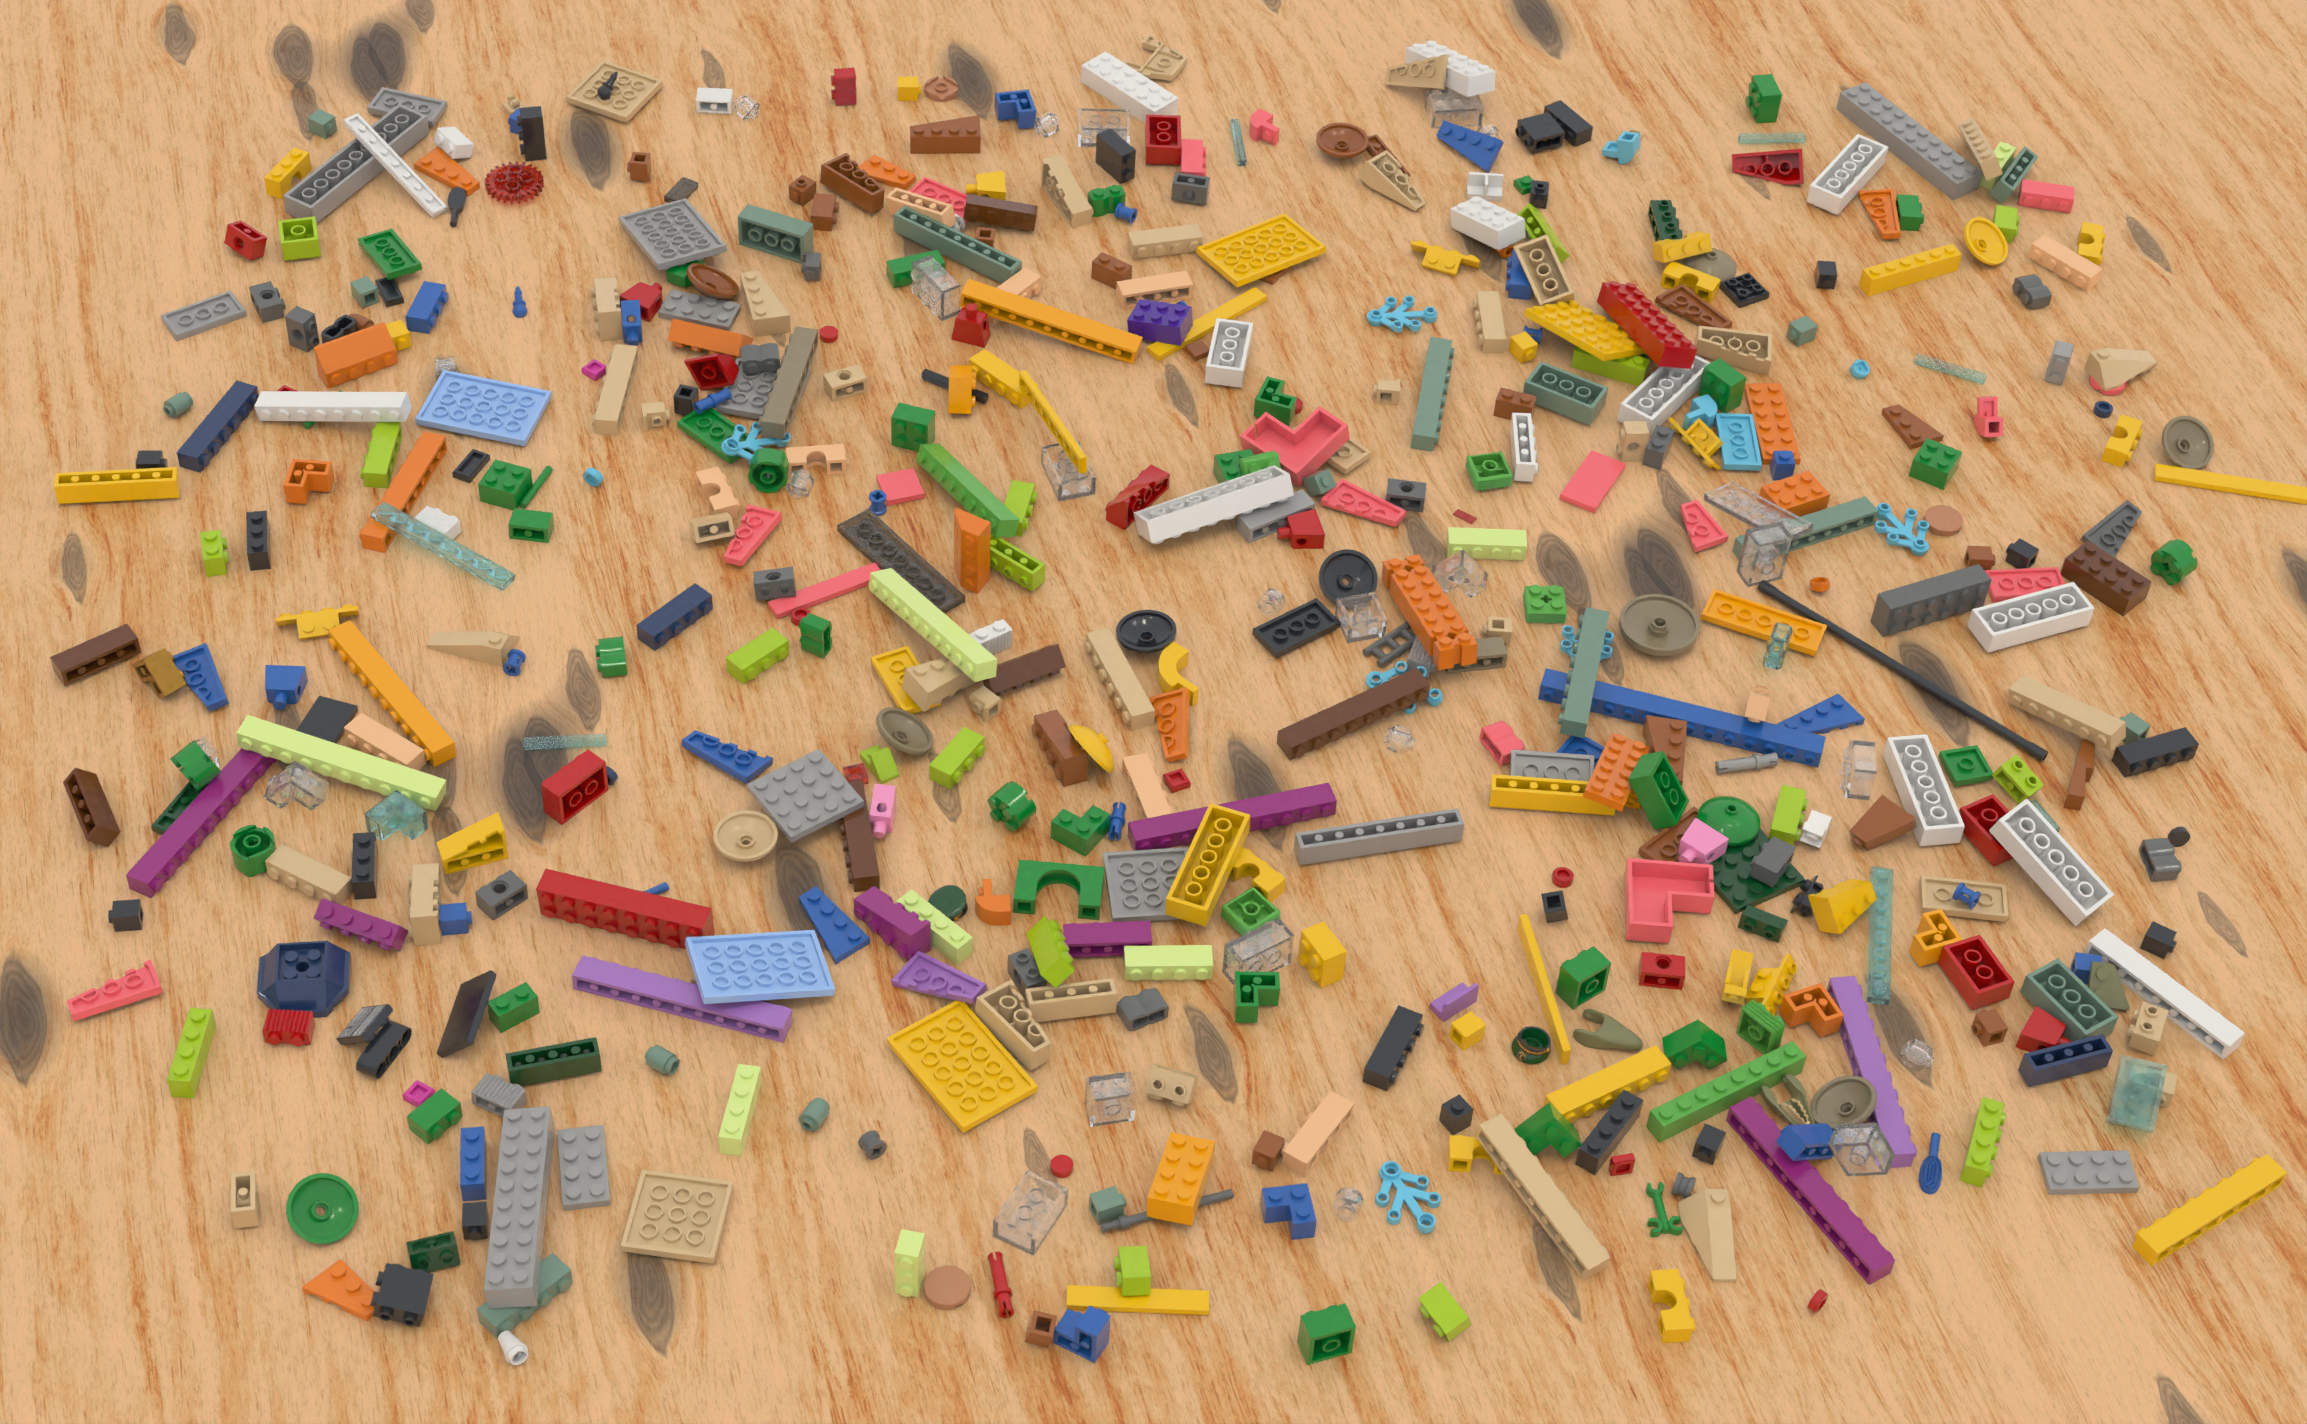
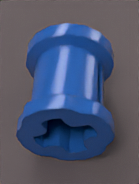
[1114,203,1138,224]
[1524,326,1543,344]
[869,490,887,516]
[503,649,526,676]
[1952,882,1981,909]

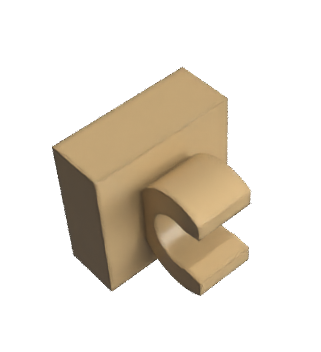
[502,94,526,116]

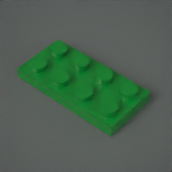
[358,229,422,280]
[677,408,751,464]

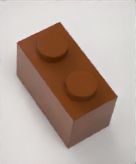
[810,193,839,231]
[1091,252,1132,289]
[1493,388,1537,420]

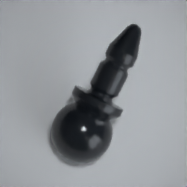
[597,71,618,100]

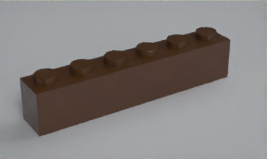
[838,780,880,892]

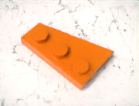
[859,155,916,190]
[302,1259,375,1321]

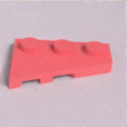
[1680,500,1728,552]

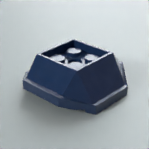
[257,940,351,1018]

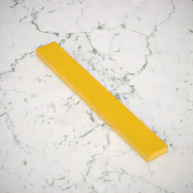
[1147,287,1267,361]
[1019,370,1087,474]
[2154,463,2307,505]
[1517,914,1571,1065]

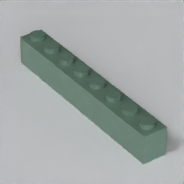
[894,205,1022,283]
[1411,337,1455,451]
[1732,496,1878,566]
[1558,607,1609,738]

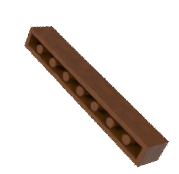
[1277,668,1430,760]

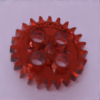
[485,161,544,204]

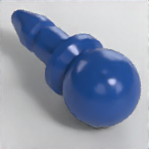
[512,286,527,318]

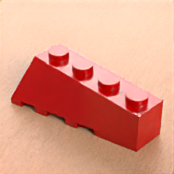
[1105,464,1170,530]

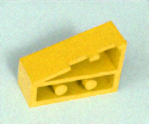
[436,812,508,875]
[1808,879,1877,934]

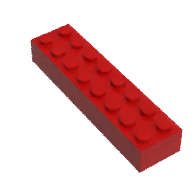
[1597,281,1697,369]
[536,868,715,949]

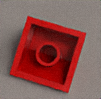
[684,353,739,390]

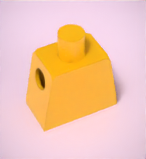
[966,171,1006,200]

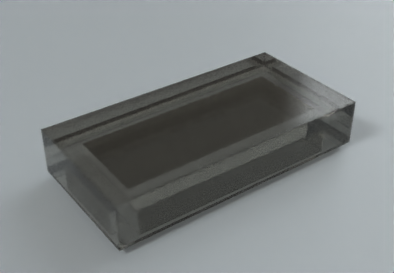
[664,177,698,203]

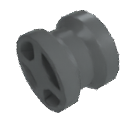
[858,1130,887,1160]
[1671,1172,1696,1198]

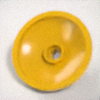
[1964,217,2008,265]
[1068,724,1114,774]

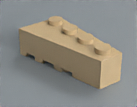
[1041,154,1093,228]
[740,271,791,337]
[591,277,623,341]
[1695,326,1772,376]
[902,657,978,712]
[408,863,441,946]
[974,980,1051,1071]

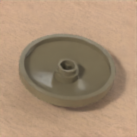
[1619,594,1700,656]

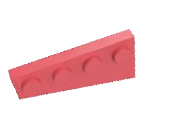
[1320,479,1407,527]
[724,504,783,567]
[67,959,163,1021]

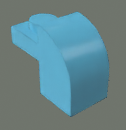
[1602,131,1641,164]
[1683,394,1717,430]

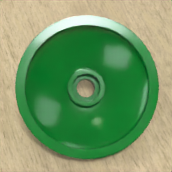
[1697,796,1760,846]
[286,1173,359,1245]

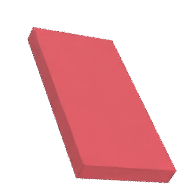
[909,177,968,224]
[1559,450,1626,513]
[1984,567,2065,603]

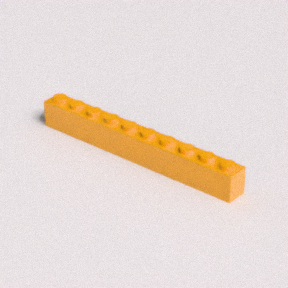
[959,279,1143,365]
[328,620,457,767]

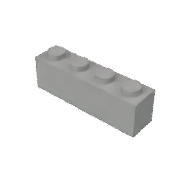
[1236,490,1315,543]

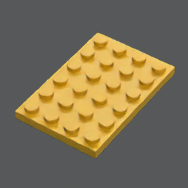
[1196,213,1326,287]
[1523,300,1646,361]
[887,1000,1038,1133]

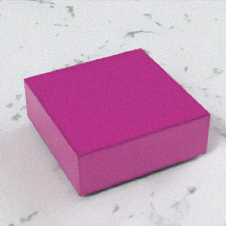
[581,359,606,381]
[402,1080,435,1107]

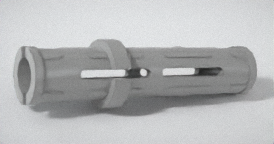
[1715,752,1778,774]

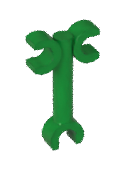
[1646,1182,1683,1237]

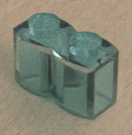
[1763,622,1793,670]

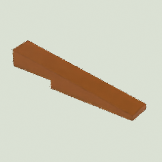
[2063,738,2095,811]

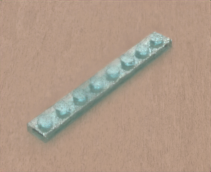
[371,501,515,591]
[1867,866,1893,1005]

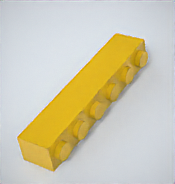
[1859,244,1962,296]
[54,467,181,504]
[1489,774,1616,816]
[1543,1045,1672,1124]

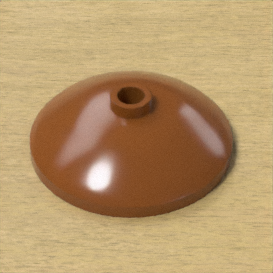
[1316,123,1369,158]
[687,263,739,299]

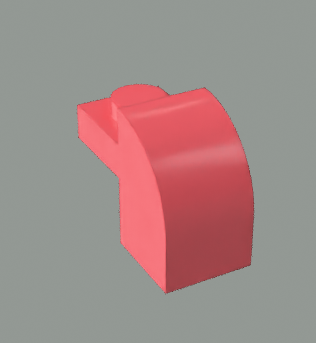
[1249,108,1280,145]
[1974,396,2003,437]

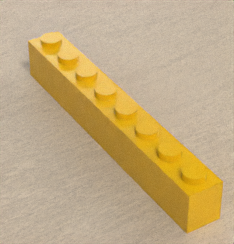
[2132,1154,2287,1266]

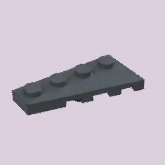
[2081,500,2142,557]

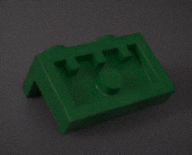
[1738,905,1788,943]
[406,1231,460,1273]

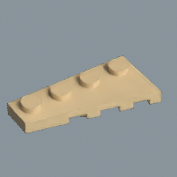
[1385,54,1449,90]

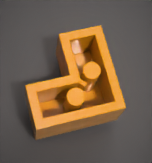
[948,365,976,414]
[1909,909,1962,967]

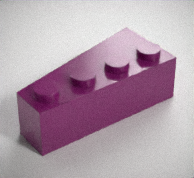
[853,886,931,961]

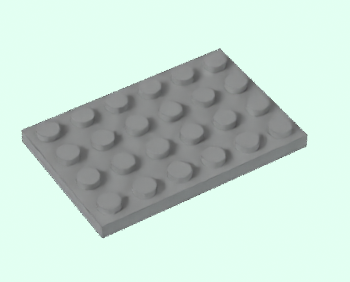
[619,198,727,270]

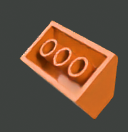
[668,319,753,360]
[314,322,398,389]
[954,508,991,594]

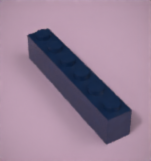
[177,380,259,473]

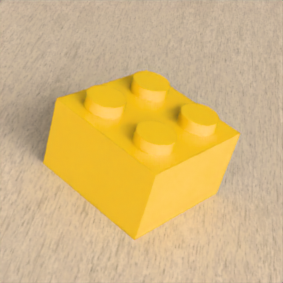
[1297,921,1347,988]

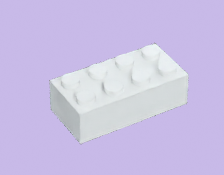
[1450,196,1526,250]
[1205,318,1253,388]

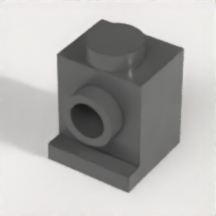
[801,252,821,281]

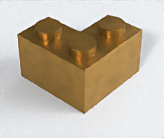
[132,648,186,698]

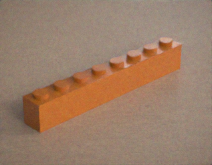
[359,431,447,553]

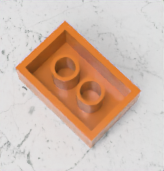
[1757,471,1830,524]

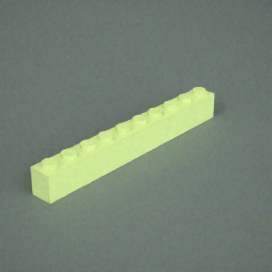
[868,568,997,682]
[236,715,446,811]

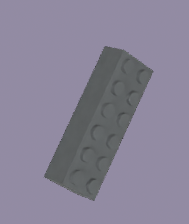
[1870,564,1992,637]

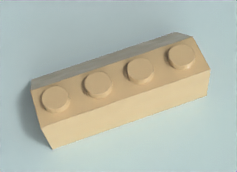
[1514,235,1574,306]

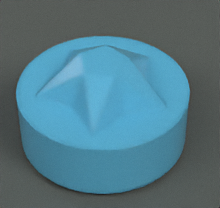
[1850,360,1870,379]
[583,468,603,487]

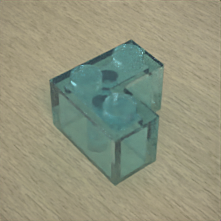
[364,790,429,841]

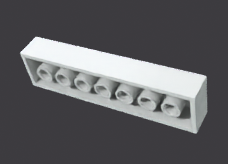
[1133,465,1294,544]

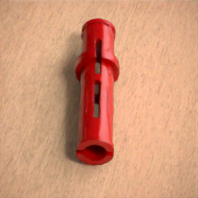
[988,1251,1014,1318]

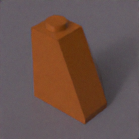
[1850,794,1917,851]

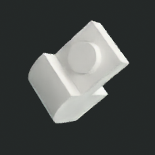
[1800,810,1832,848]

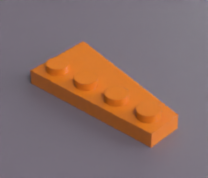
[414,146,480,196]
[1858,189,1901,239]
[1150,687,1190,763]

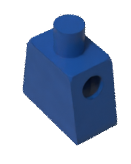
[621,300,643,346]
[265,665,308,710]

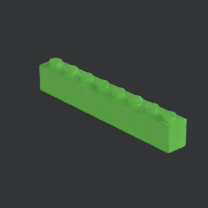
[916,444,1020,538]
[1646,1041,1807,1143]

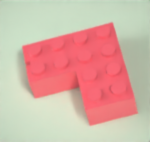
[1240,406,1350,487]
[1624,858,1714,943]

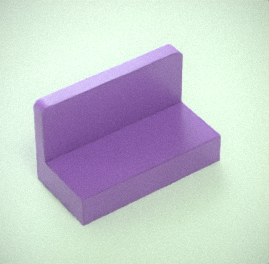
[1429,982,1479,1022]

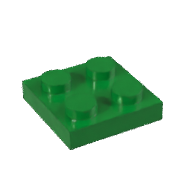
[1938,745,1993,787]

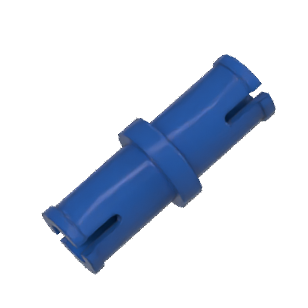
[693,388,732,414]
[1107,802,1126,841]

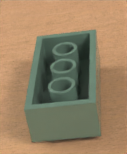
[738,204,814,264]
[1523,361,1608,426]
[2020,958,2118,1041]

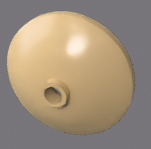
[713,810,778,862]

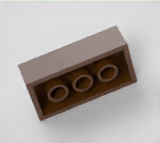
[2061,540,2152,616]

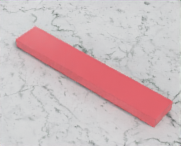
[768,562,880,619]

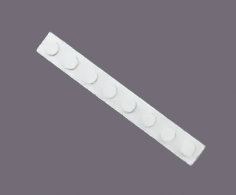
[254,391,412,422]
[2085,928,2245,1060]

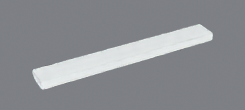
[343,113,447,218]

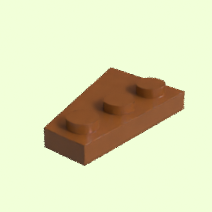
[1881,404,1944,450]

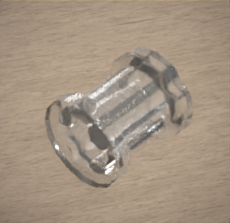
[434,356,456,375]

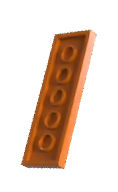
[1744,383,1801,465]
[1582,732,1650,812]

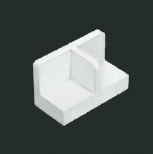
[1466,172,1504,202]

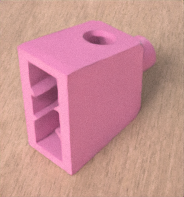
[870,784,897,838]
[1678,818,1729,864]

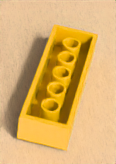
[1165,803,1250,927]

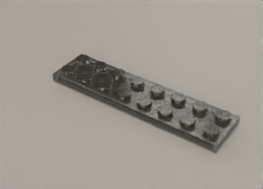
[837,509,966,613]

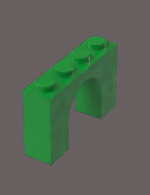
[1013,860,1104,920]

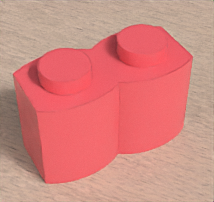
[1479,721,1524,766]

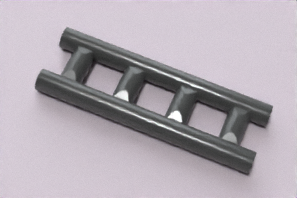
[1362,622,1416,668]

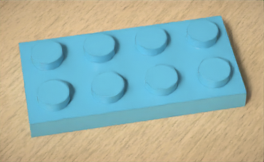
[1715,413,1762,471]

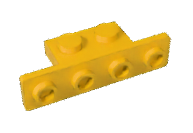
[1411,240,1481,277]
[1668,417,1724,471]
[275,604,359,640]
[1745,954,1797,1016]

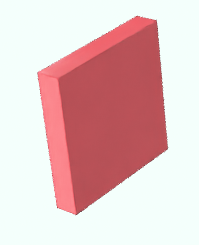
[876,468,925,506]

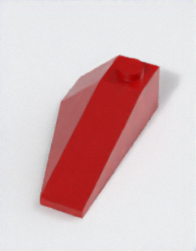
[1732,149,1804,185]

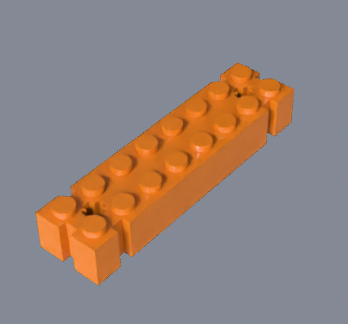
[1382,554,1478,671]

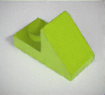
[860,744,899,784]

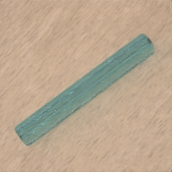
[1230,118,1247,166]
[1738,132,1806,143]
[1914,353,1986,384]
[523,734,607,750]

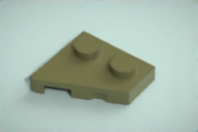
[2088,961,2130,1010]

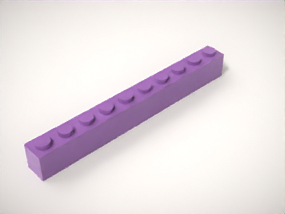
[572,955,793,1043]
[1826,976,1917,1169]

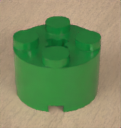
[748,448,789,493]
[2150,539,2198,586]
[170,740,221,791]
[987,781,1036,832]
[230,825,276,877]

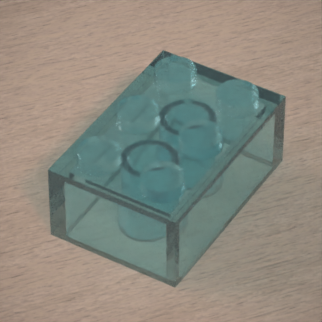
[2105,1055,2168,1134]

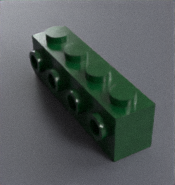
[1648,200,1683,242]
[505,1037,602,1086]

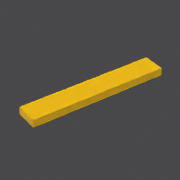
[1066,1285,1209,1315]

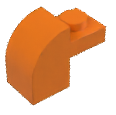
[975,879,1011,926]

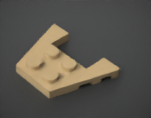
[1124,34,1187,81]

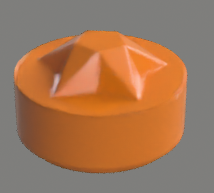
[1810,577,1830,592]

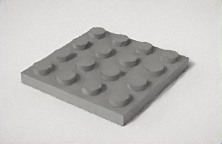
[716,358,810,424]
[747,749,864,843]
[1103,847,1188,922]

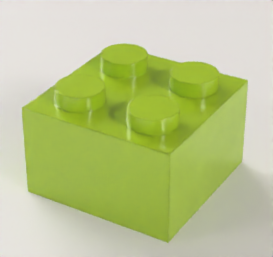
[278,216,321,261]

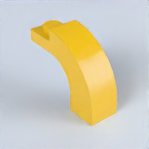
[1158,641,1199,707]
[1721,948,1754,1005]

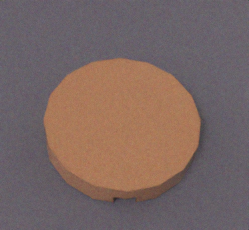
[924,77,959,102]
[1924,505,1963,536]
[924,1265,971,1310]

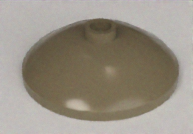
[1683,248,1737,282]
[2162,416,2214,470]
[876,707,933,755]
[1811,1076,1877,1131]

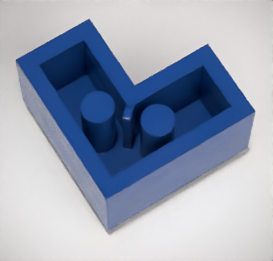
[995,89,1036,129]
[1260,1183,1317,1240]
[1053,1306,1111,1363]

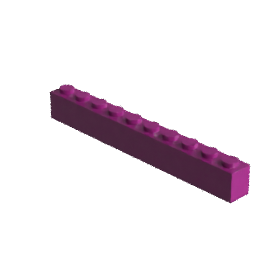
[126,748,278,898]
[1127,783,1337,851]
[1726,1097,1895,1285]

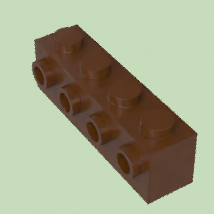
[963,194,1038,231]
[50,624,141,686]
[982,644,1066,696]
[63,768,120,847]

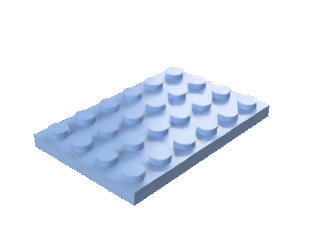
[415,370,552,446]
[685,930,835,1004]

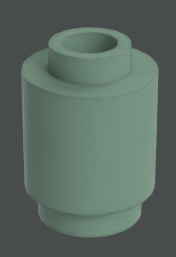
[163,392,193,418]
[645,1045,680,1075]
[799,1098,830,1131]

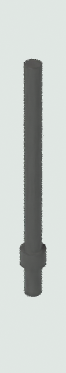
[1100,1189,1233,1233]

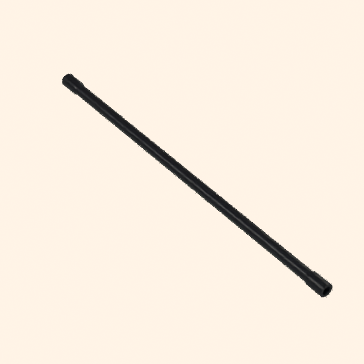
[1757,580,2048,762]

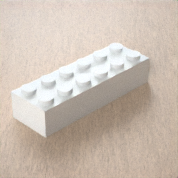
[1405,41,1496,97]
[1081,52,1179,123]
[1806,134,1889,215]
[1617,355,1710,436]
[1967,582,2095,653]
[1883,734,1965,846]
[1989,799,2114,926]

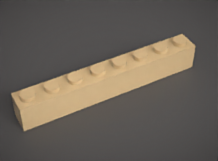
[1475,1114,1610,1281]

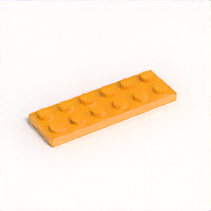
[1701,589,1827,656]

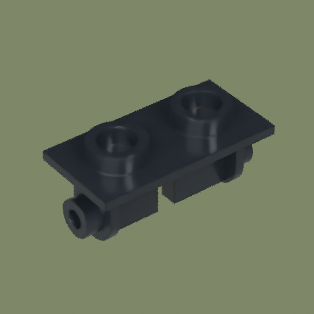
[1790,875,1824,917]

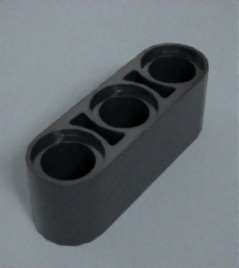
[356,1020,412,1079]

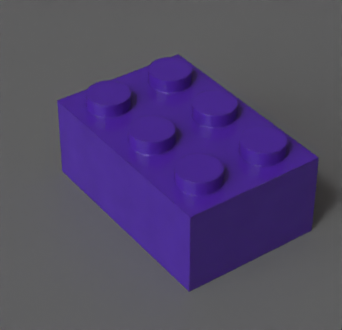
[1127,299,1193,346]

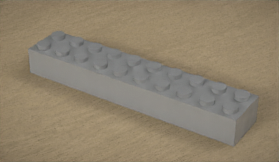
[1836,82,1982,200]
[283,104,429,224]
[484,1106,555,1309]

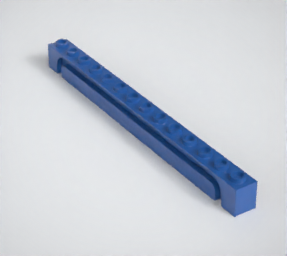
[1538,668,1826,768]

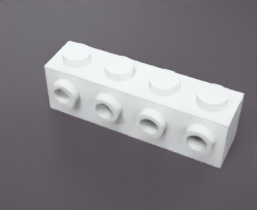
[1509,413,1538,482]

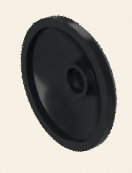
[1318,549,1378,608]
[1116,610,1177,654]

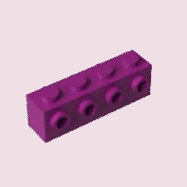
[313,898,408,951]
[1063,921,1152,958]

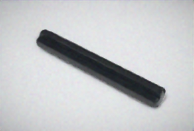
[921,369,989,404]

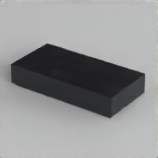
[375,278,404,308]
[452,449,490,483]

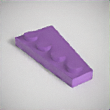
[891,951,987,1004]

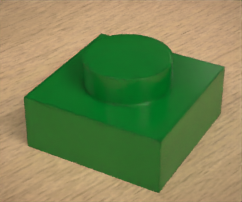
[1513,175,1533,195]

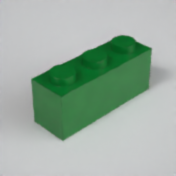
[886,250,945,288]

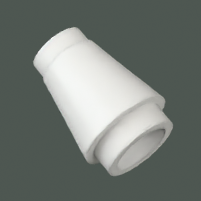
[498,1331,528,1365]

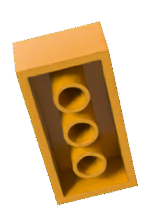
[1147,1132,1215,1226]

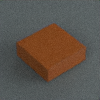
[1185,340,1210,361]

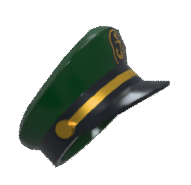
[928,885,968,921]
[1511,1026,1551,1064]

